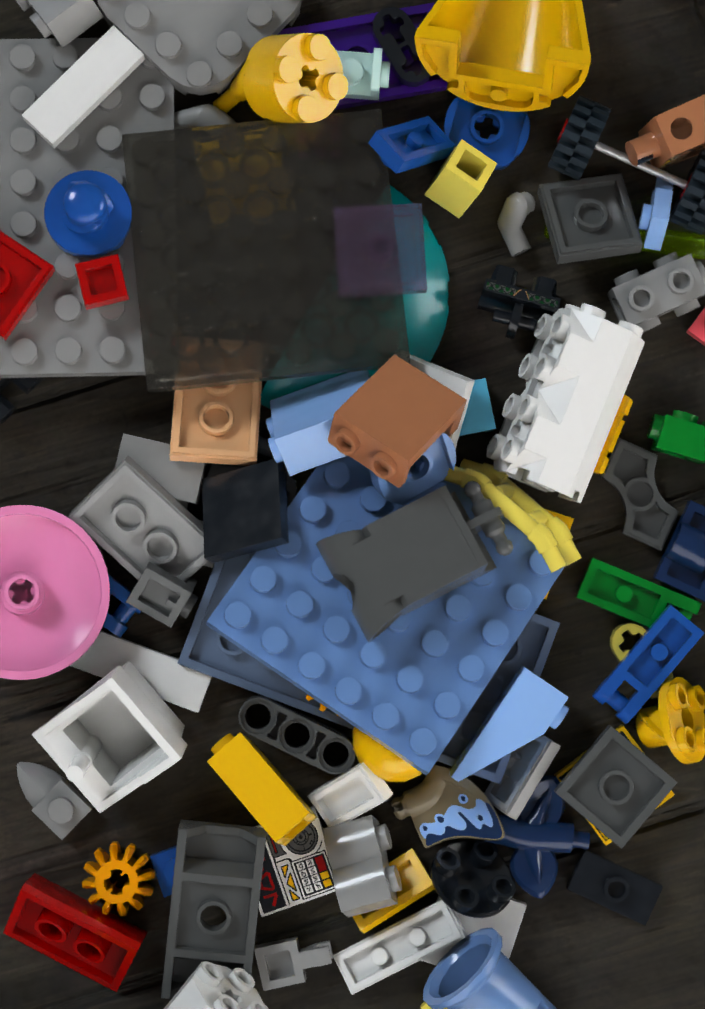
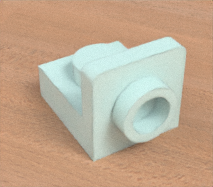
[336,48,390,101]

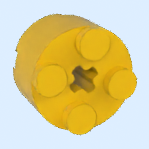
[243,33,348,123]

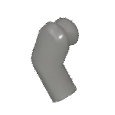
[174,104,237,141]
[497,191,535,257]

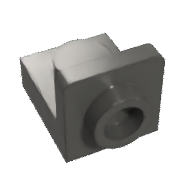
[126,562,198,628]

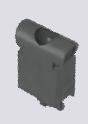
[316,481,513,642]

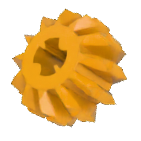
[82,841,156,916]

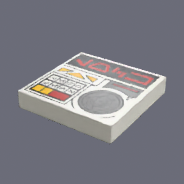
[255,806,335,917]

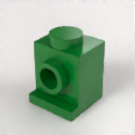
[647,410,705,464]

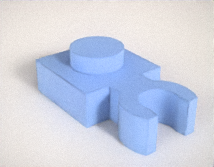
[638,177,673,251]

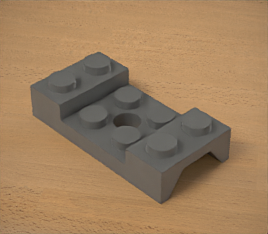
[161,819,267,999]

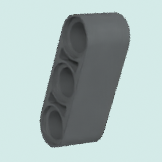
[238,694,355,775]

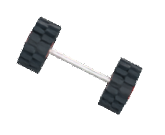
[548,95,705,235]

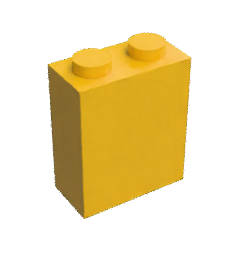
[207,732,317,846]

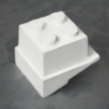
[32,661,187,813]

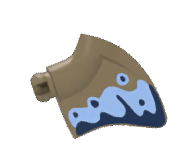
[391,765,505,849]

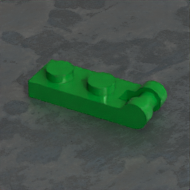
[575,558,702,628]

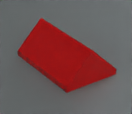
[3,873,148,992]

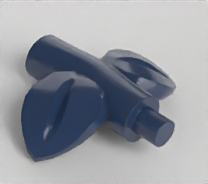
[484,775,590,899]

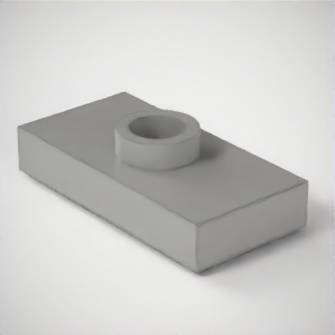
[484,735,561,820]

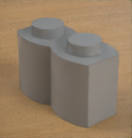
[323,815,402,918]

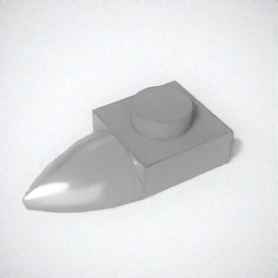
[17,762,94,840]

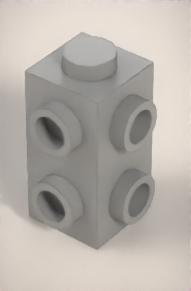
[607,252,705,332]

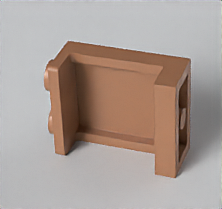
[328,354,467,488]

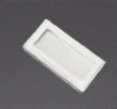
[307,762,393,827]

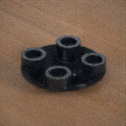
[431,839,516,918]

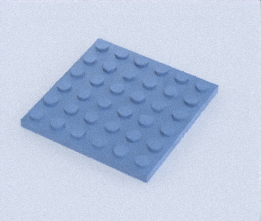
[206,456,565,775]

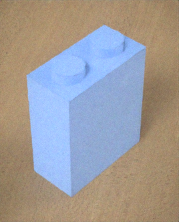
[266,366,371,476]

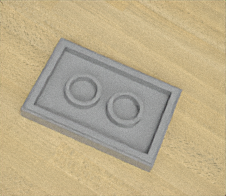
[68,456,208,582]

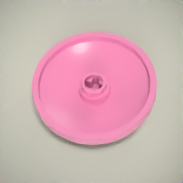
[0,505,110,680]

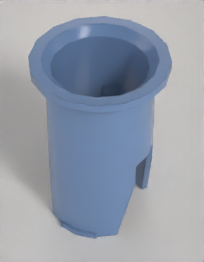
[423,928,557,1009]

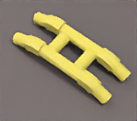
[444,459,582,573]

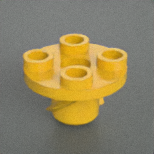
[636,677,705,764]

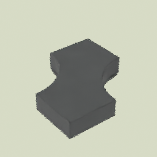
[600,438,679,551]

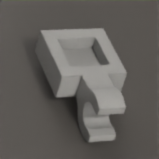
[254,936,333,991]

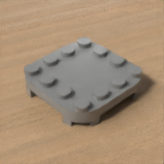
[97,0,302,96]

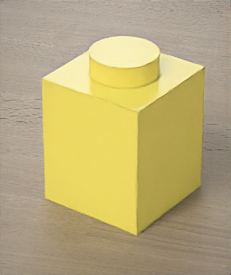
[424,139,497,218]

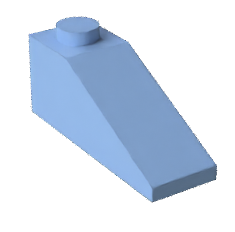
[449,665,569,782]

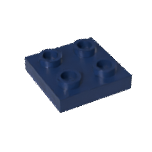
[653,500,705,602]

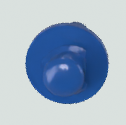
[44,170,133,258]

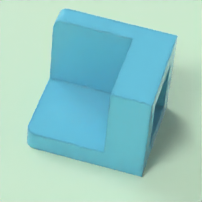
[459,378,496,436]

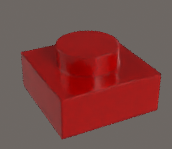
[75,254,129,310]

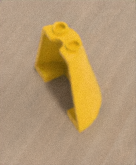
[414,0,591,112]

